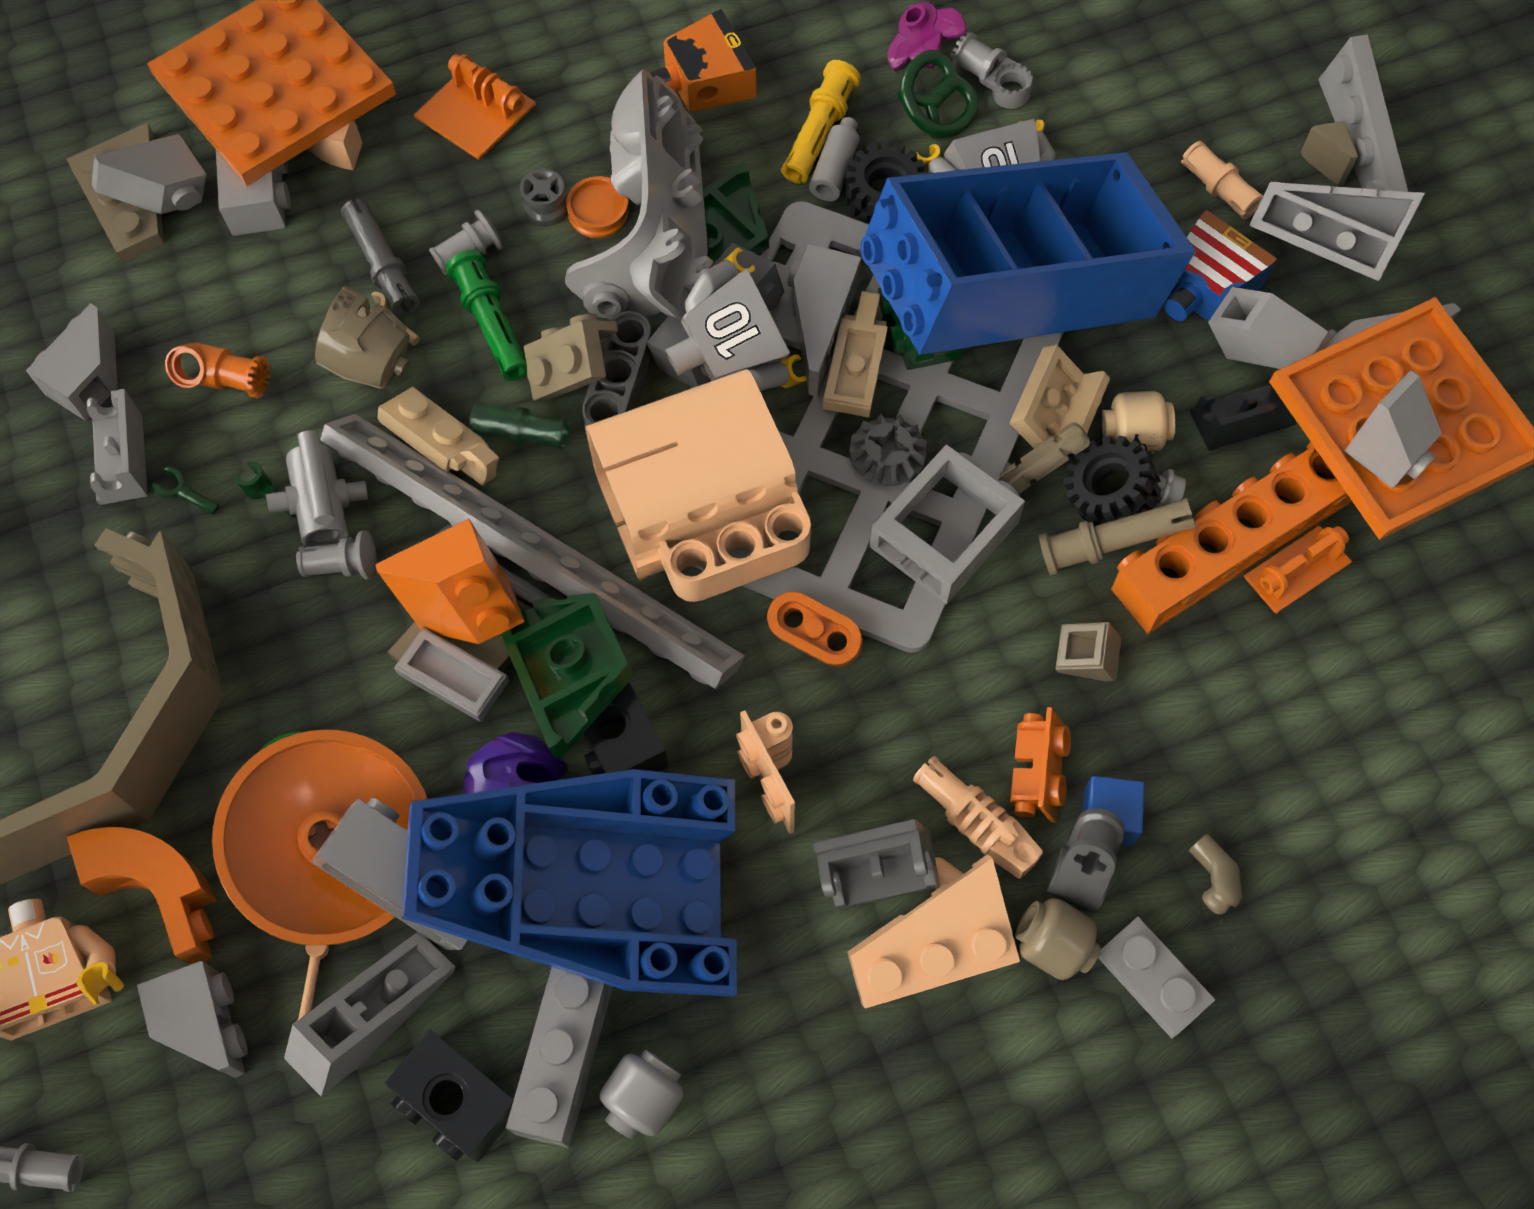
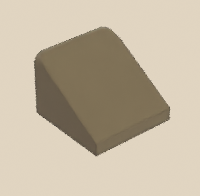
[1301,121,1358,186]
[1055,622,1121,681]

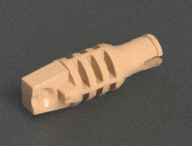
[913,756,1043,879]

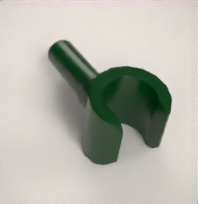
[234,462,296,517]
[152,467,219,515]

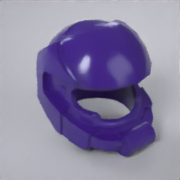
[463,732,566,794]

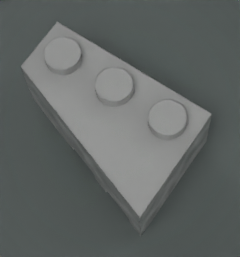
[1249,182,1425,281]

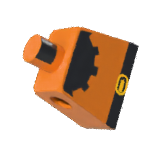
[648,9,757,112]

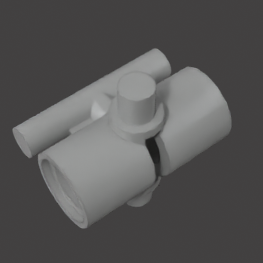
[266,430,368,547]

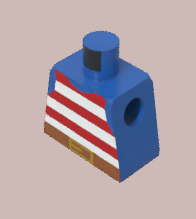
[1163,210,1277,321]

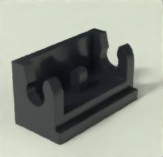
[1190,384,1297,451]

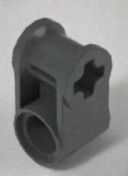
[1046,808,1125,912]

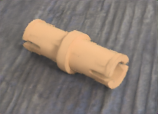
[1181,141,1263,219]

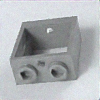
[869,444,1025,605]

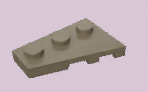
[66,122,164,263]

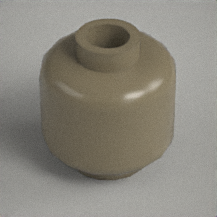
[1015,898,1100,980]

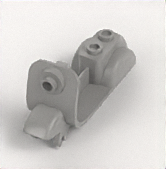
[565,69,713,321]

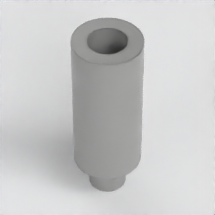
[809,117,860,201]

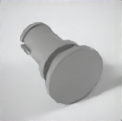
[429,210,503,275]
[296,530,377,580]

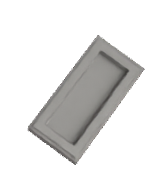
[394,628,509,722]

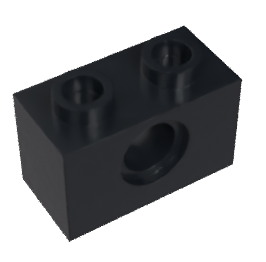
[581,682,669,775]
[384,1029,514,1162]

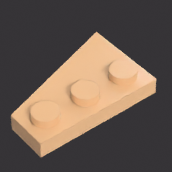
[847,854,1020,1009]

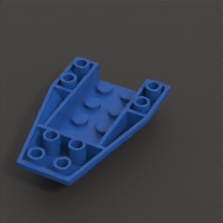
[402,769,737,997]

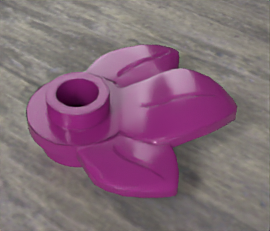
[887,2,967,71]

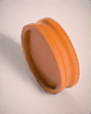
[566,176,630,238]

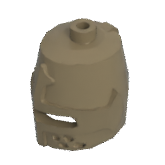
[315,286,410,389]

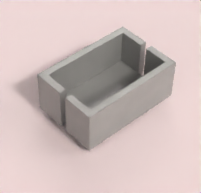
[311,797,467,950]

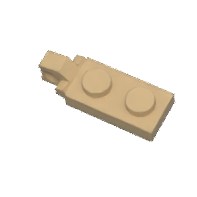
[823,291,888,418]
[377,387,499,486]

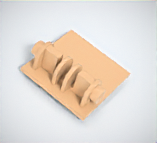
[736,710,795,834]

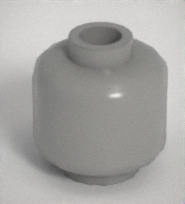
[600,1049,684,1140]

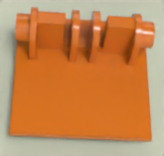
[414,54,536,160]

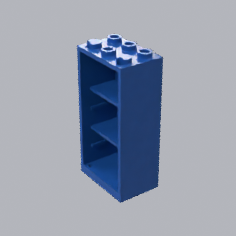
[859,152,1196,355]

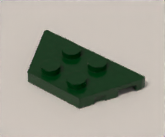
[703,161,769,268]
[501,593,635,759]

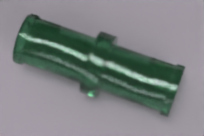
[469,403,570,450]

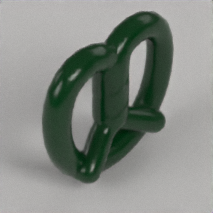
[897,50,979,139]

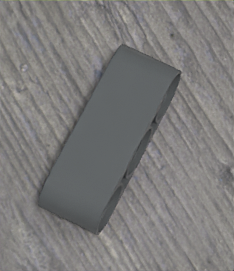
[582,311,653,426]

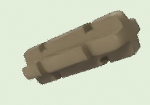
[1000,422,1090,494]

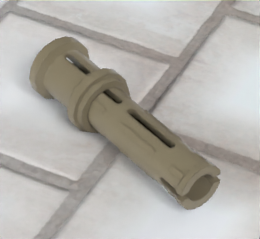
[1039,498,1196,576]

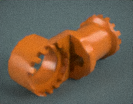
[165,342,271,398]

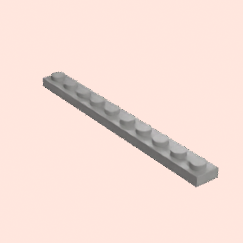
[321,414,745,689]

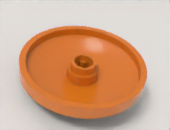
[212,730,428,946]

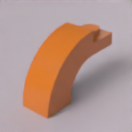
[67,827,217,965]

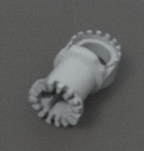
[950,31,1033,109]

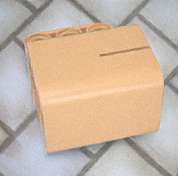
[585,369,811,602]

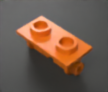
[1244,525,1352,614]
[1010,707,1071,823]

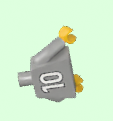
[916,119,1056,173]
[665,247,807,391]

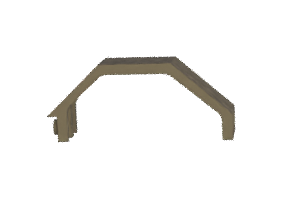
[0,528,224,885]

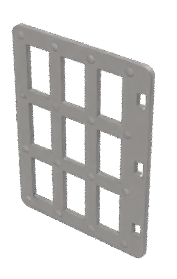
[622,201,1064,653]

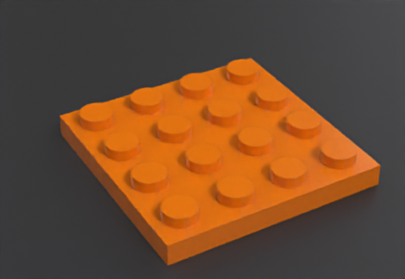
[147,0,396,186]
[1269,297,1534,540]

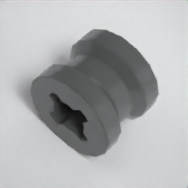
[520,168,567,227]

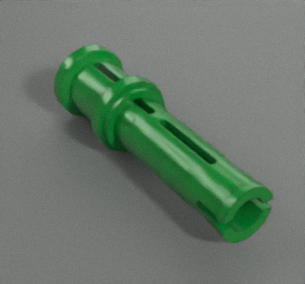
[445,250,527,381]

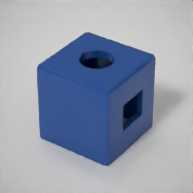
[1082,776,1144,847]

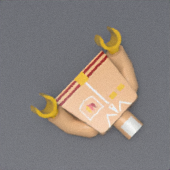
[0,899,124,1041]

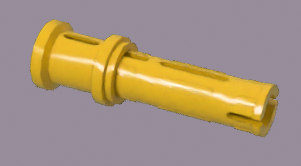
[781,60,861,184]

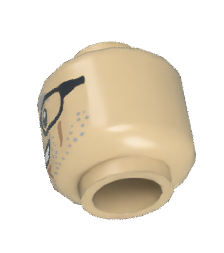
[1102,391,1175,453]

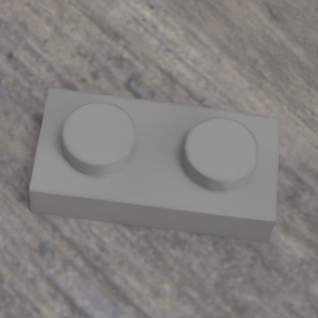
[1098,917,1215,1039]

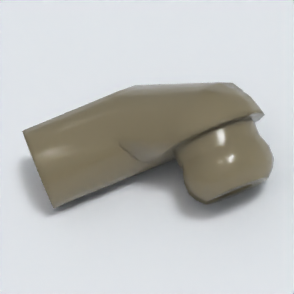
[1188,833,1242,914]

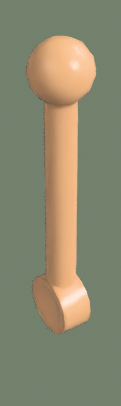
[298,945,329,1020]

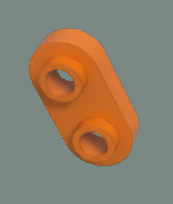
[767,592,863,667]

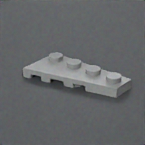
[1318,34,1408,192]

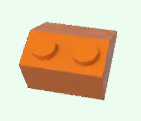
[375,519,525,644]

